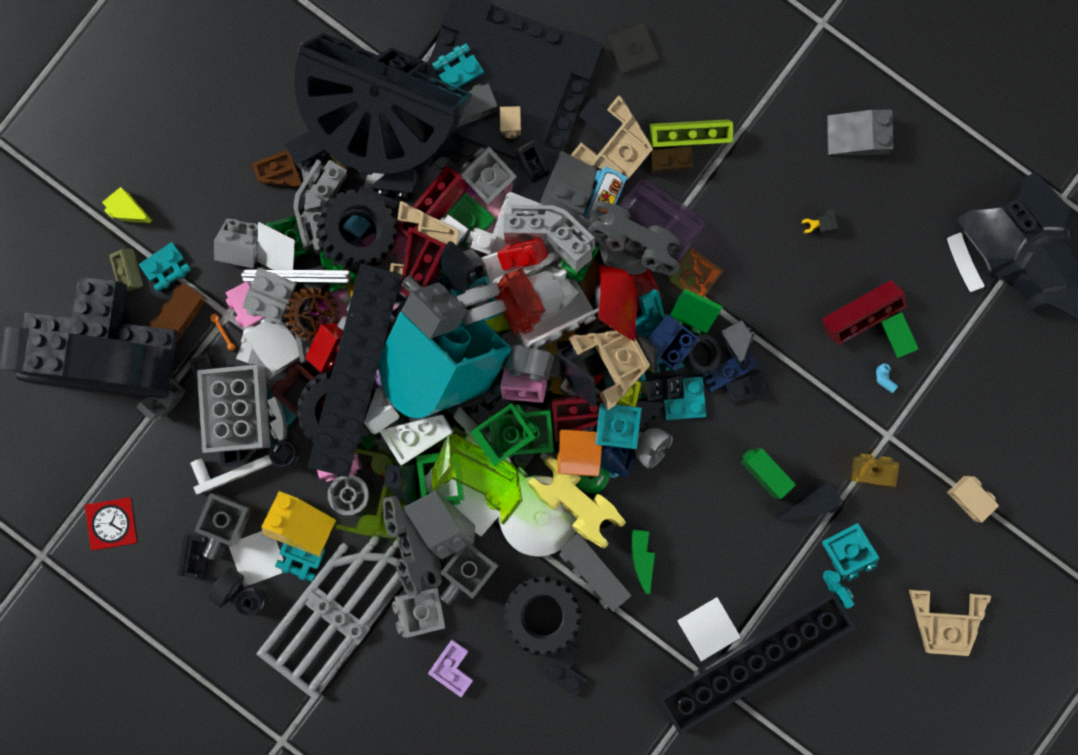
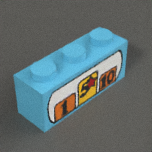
[582,166,627,232]

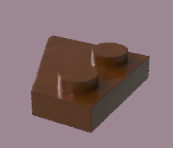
[251,150,302,187]

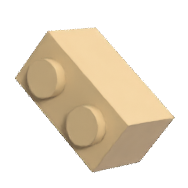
[947,476,999,523]

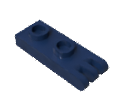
[701,353,759,392]

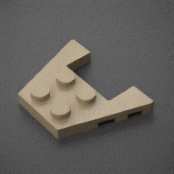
[571,95,653,180]
[390,202,459,279]
[569,331,650,410]
[909,589,991,656]

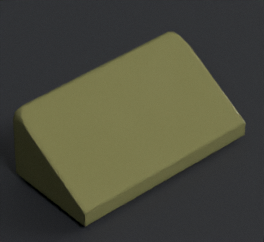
[109,249,143,291]

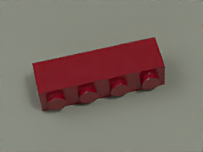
[395,166,468,240]
[822,280,907,346]

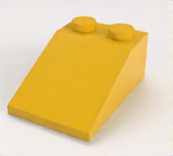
[262,491,336,557]

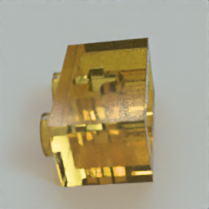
[851,453,899,487]

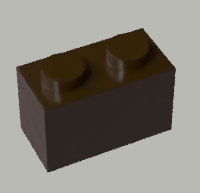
[649,147,693,175]

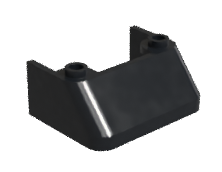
[557,325,658,407]

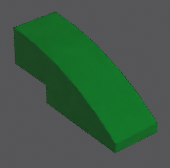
[631,529,655,594]

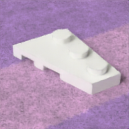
[380,415,453,465]

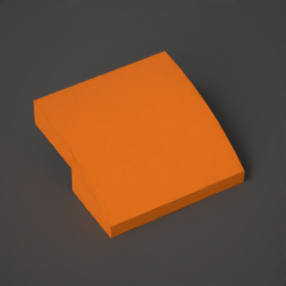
[557,430,602,477]

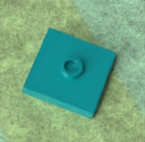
[595,403,642,449]

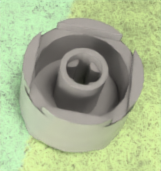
[517,271,564,319]

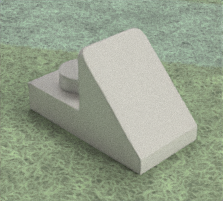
[545,266,580,308]
[364,388,399,434]

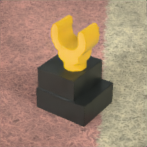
[801,209,838,234]

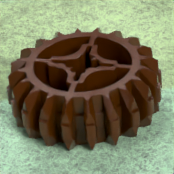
[284,287,340,342]

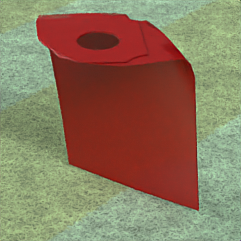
[596,264,638,342]

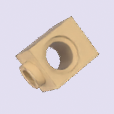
[500,107,521,139]

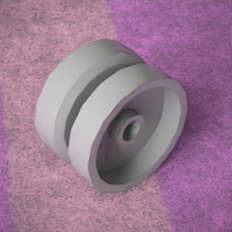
[454,282,507,326]

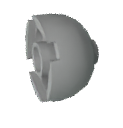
[634,428,673,469]
[328,475,369,515]

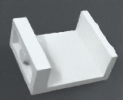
[241,317,300,379]

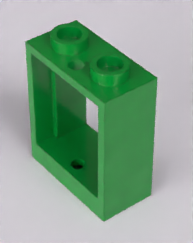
[470,402,537,466]
[416,451,465,505]

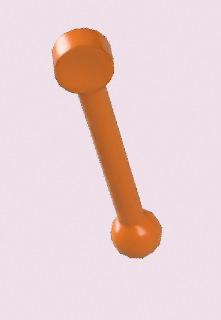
[210,314,235,351]

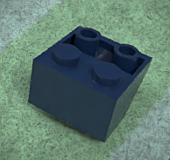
[648,314,699,371]

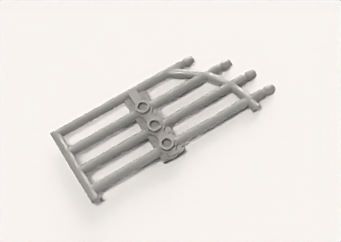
[256,535,400,700]

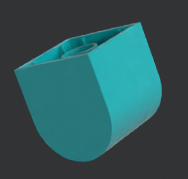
[379,306,512,418]

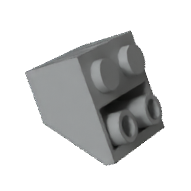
[214,219,258,268]

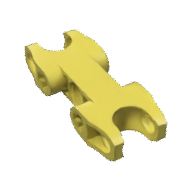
[526,456,626,548]

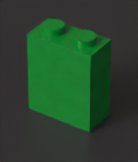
[741,448,796,499]

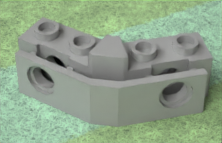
[293,160,347,255]
[503,205,595,272]

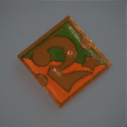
[667,247,723,297]

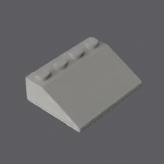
[197,365,271,453]

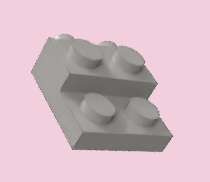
[459,147,517,205]
[242,267,297,324]
[392,588,445,638]

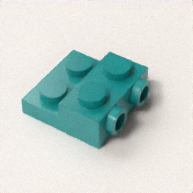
[822,523,879,581]

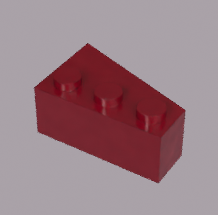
[400,227,447,299]
[551,394,604,442]

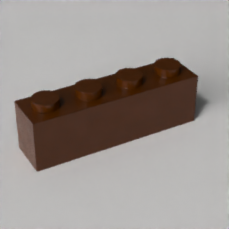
[149,283,207,342]

